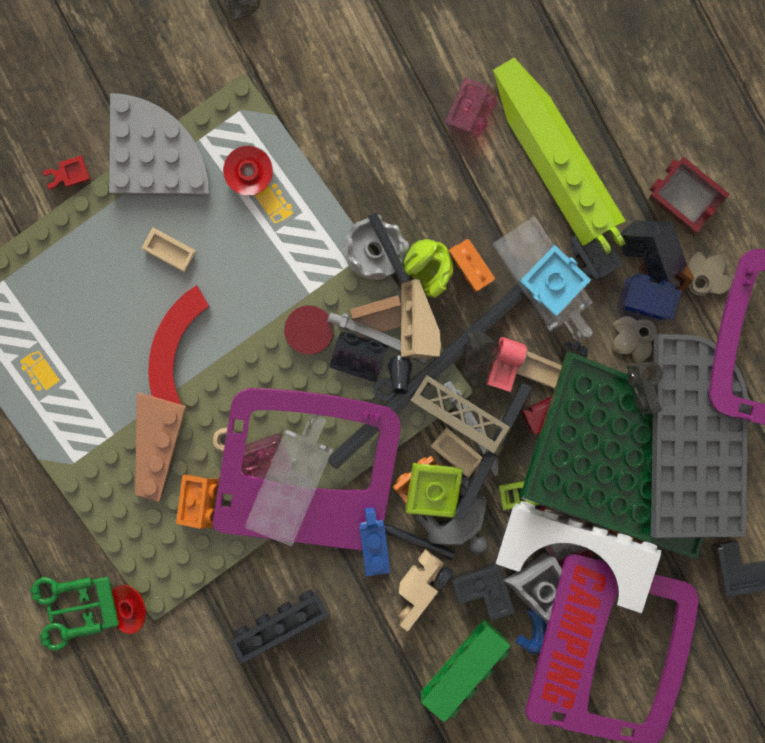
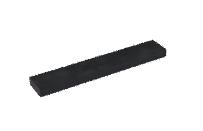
[453,383,532,521]

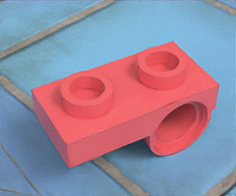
[485,337,527,392]

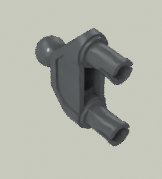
[415,477,489,555]

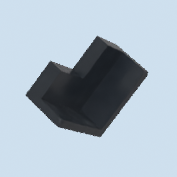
[620,220,687,281]
[712,540,765,597]
[451,562,515,620]

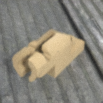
[399,549,444,631]

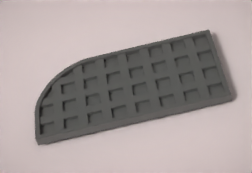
[651,334,748,538]

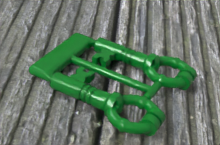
[30,577,119,651]

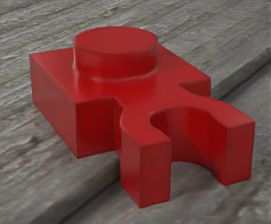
[43,155,91,190]

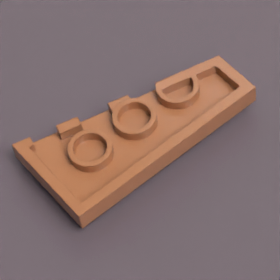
[135,392,186,502]

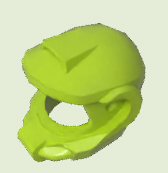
[404,239,453,298]

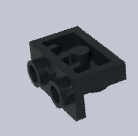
[329,331,388,383]

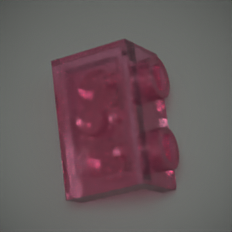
[445,77,498,138]
[242,433,292,479]

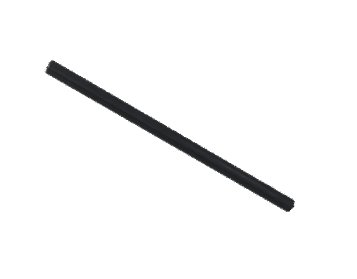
[327,282,529,469]

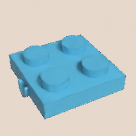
[519,245,591,317]

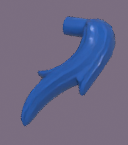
[516,609,547,655]

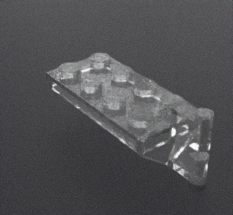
[492,216,593,340]
[244,414,333,546]

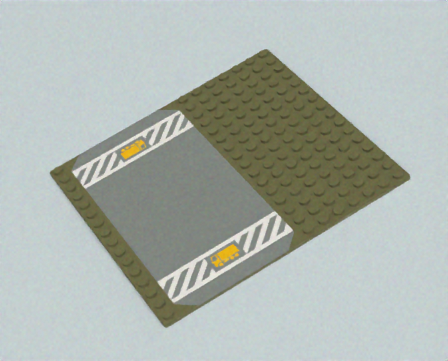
[0,74,472,620]

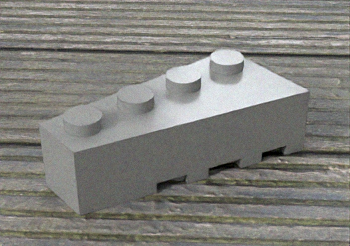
[503,553,602,642]

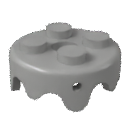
[343,215,409,280]

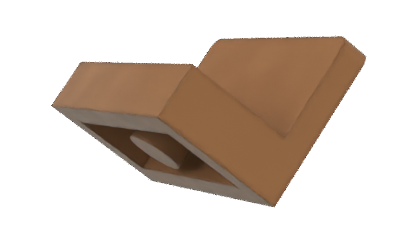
[350,296,401,338]

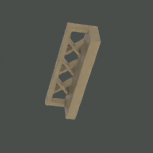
[411,375,511,456]

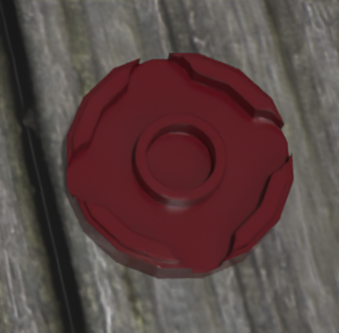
[284,305,334,355]

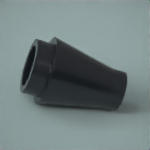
[388,355,413,394]

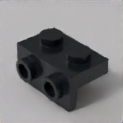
[570,234,624,281]

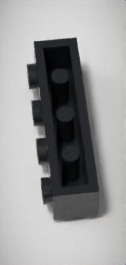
[230,589,330,664]

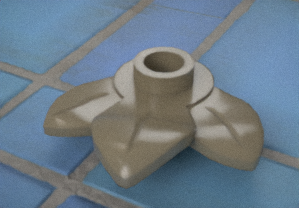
[688,252,733,296]
[612,316,657,364]

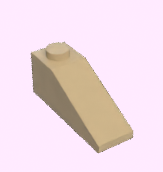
[401,279,441,360]

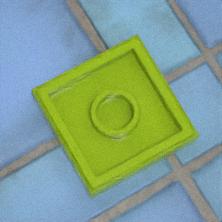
[405,463,463,518]

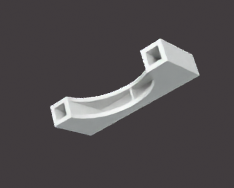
[496,502,661,613]

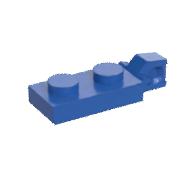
[359,507,390,576]

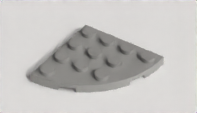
[109,93,210,195]

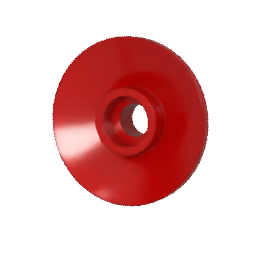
[223,145,273,196]
[112,585,146,634]

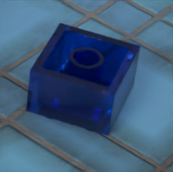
[617,274,682,321]

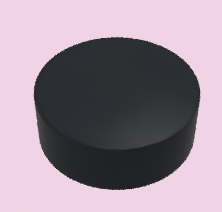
[433,567,454,592]

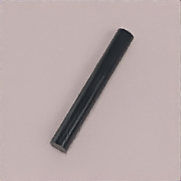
[368,213,410,284]
[385,523,455,560]

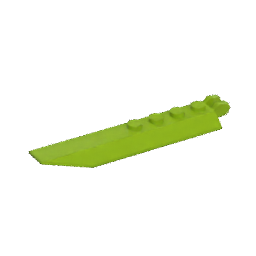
[493,58,626,254]

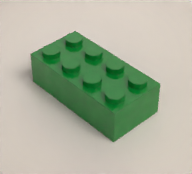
[420,618,510,722]

